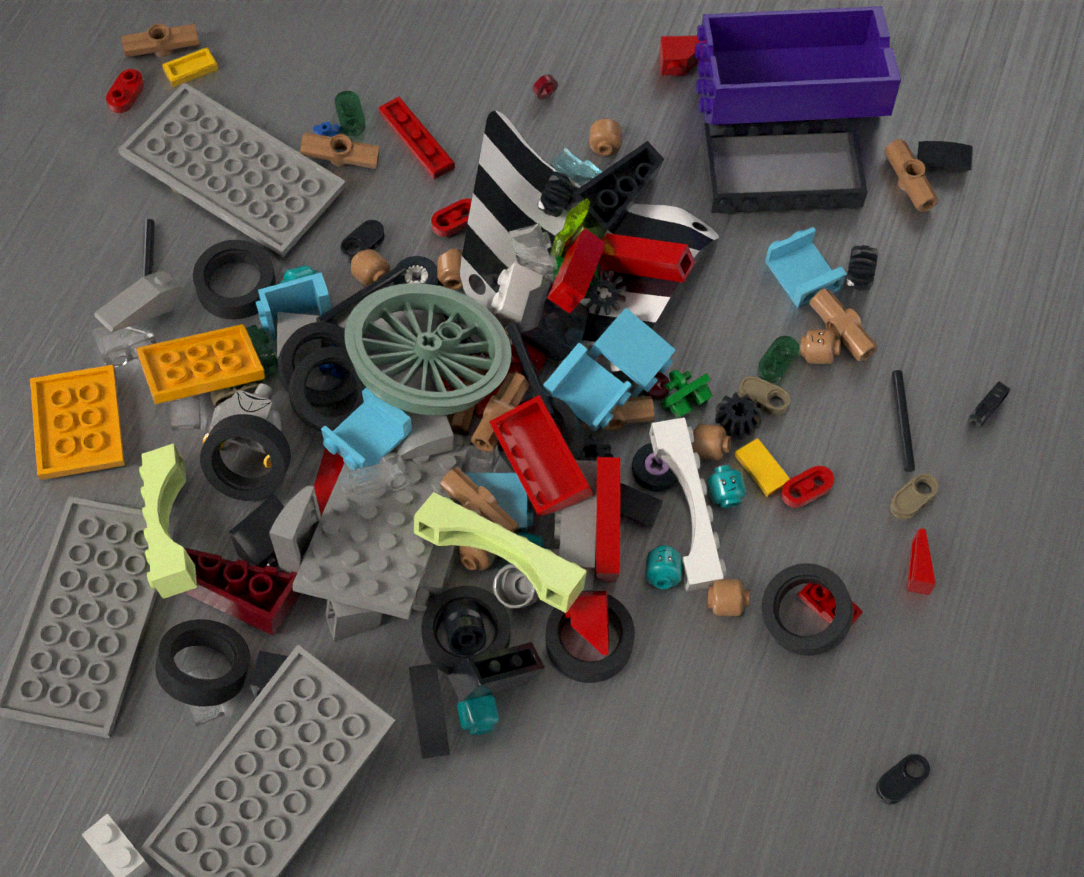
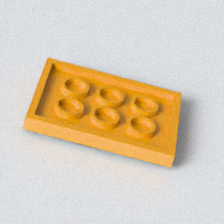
[136,324,265,404]
[30,365,125,480]

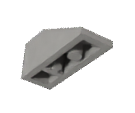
[94,270,181,332]

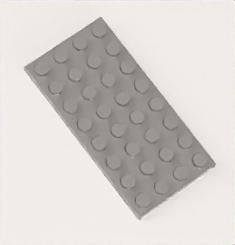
[118,82,346,257]
[293,433,472,619]
[0,496,181,738]
[140,644,397,877]

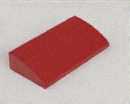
[489,395,593,516]
[596,457,620,582]

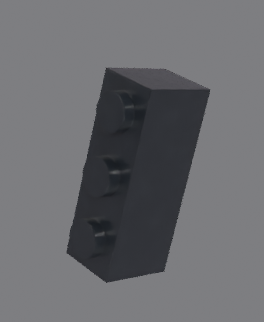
[447,642,545,702]

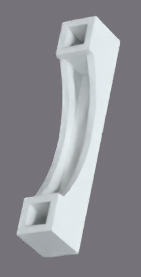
[649,418,726,592]

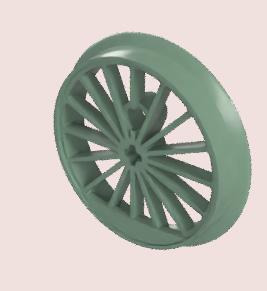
[345,283,511,415]

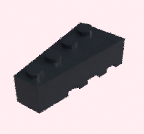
[566,141,664,240]

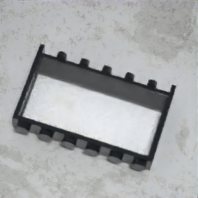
[701,118,868,214]

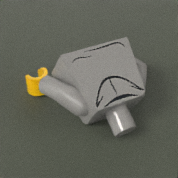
[203,383,283,468]

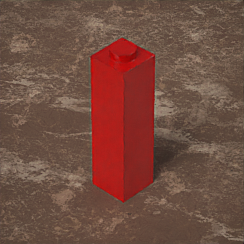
[547,228,606,314]
[599,233,695,283]

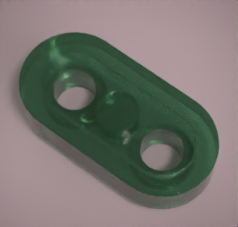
[334,91,366,136]
[245,324,278,375]
[757,336,800,383]

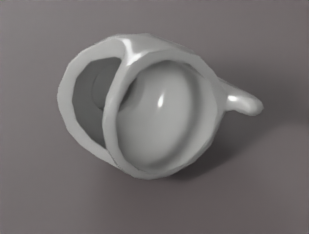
[493,563,540,609]

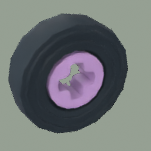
[632,443,678,492]

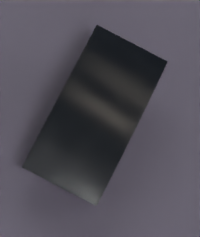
[917,141,973,172]
[620,483,663,527]

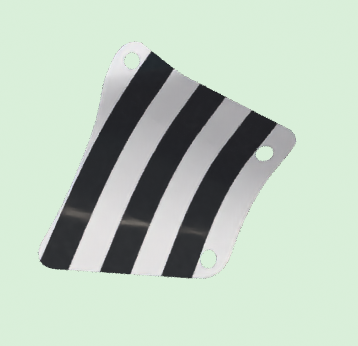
[460,111,719,372]

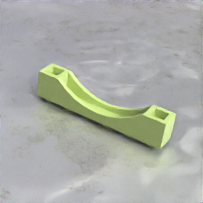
[139,443,197,599]
[414,492,587,613]

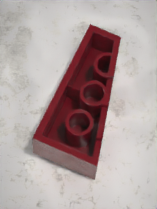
[183,548,301,636]

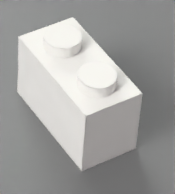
[491,263,543,329]
[81,814,152,877]

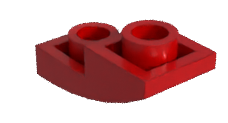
[796,583,863,625]

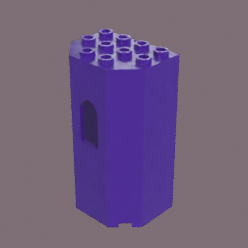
[695,6,901,125]

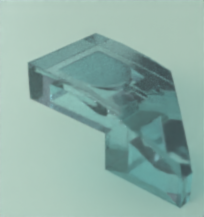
[550,148,602,182]

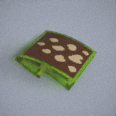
[548,198,590,266]

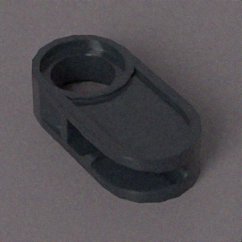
[340,220,385,264]
[968,381,1011,429]
[875,754,930,805]

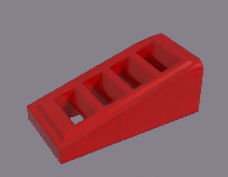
[907,528,936,595]

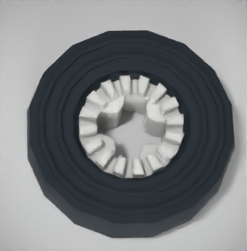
[393,256,440,286]

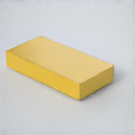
[162,47,219,87]
[734,438,790,498]

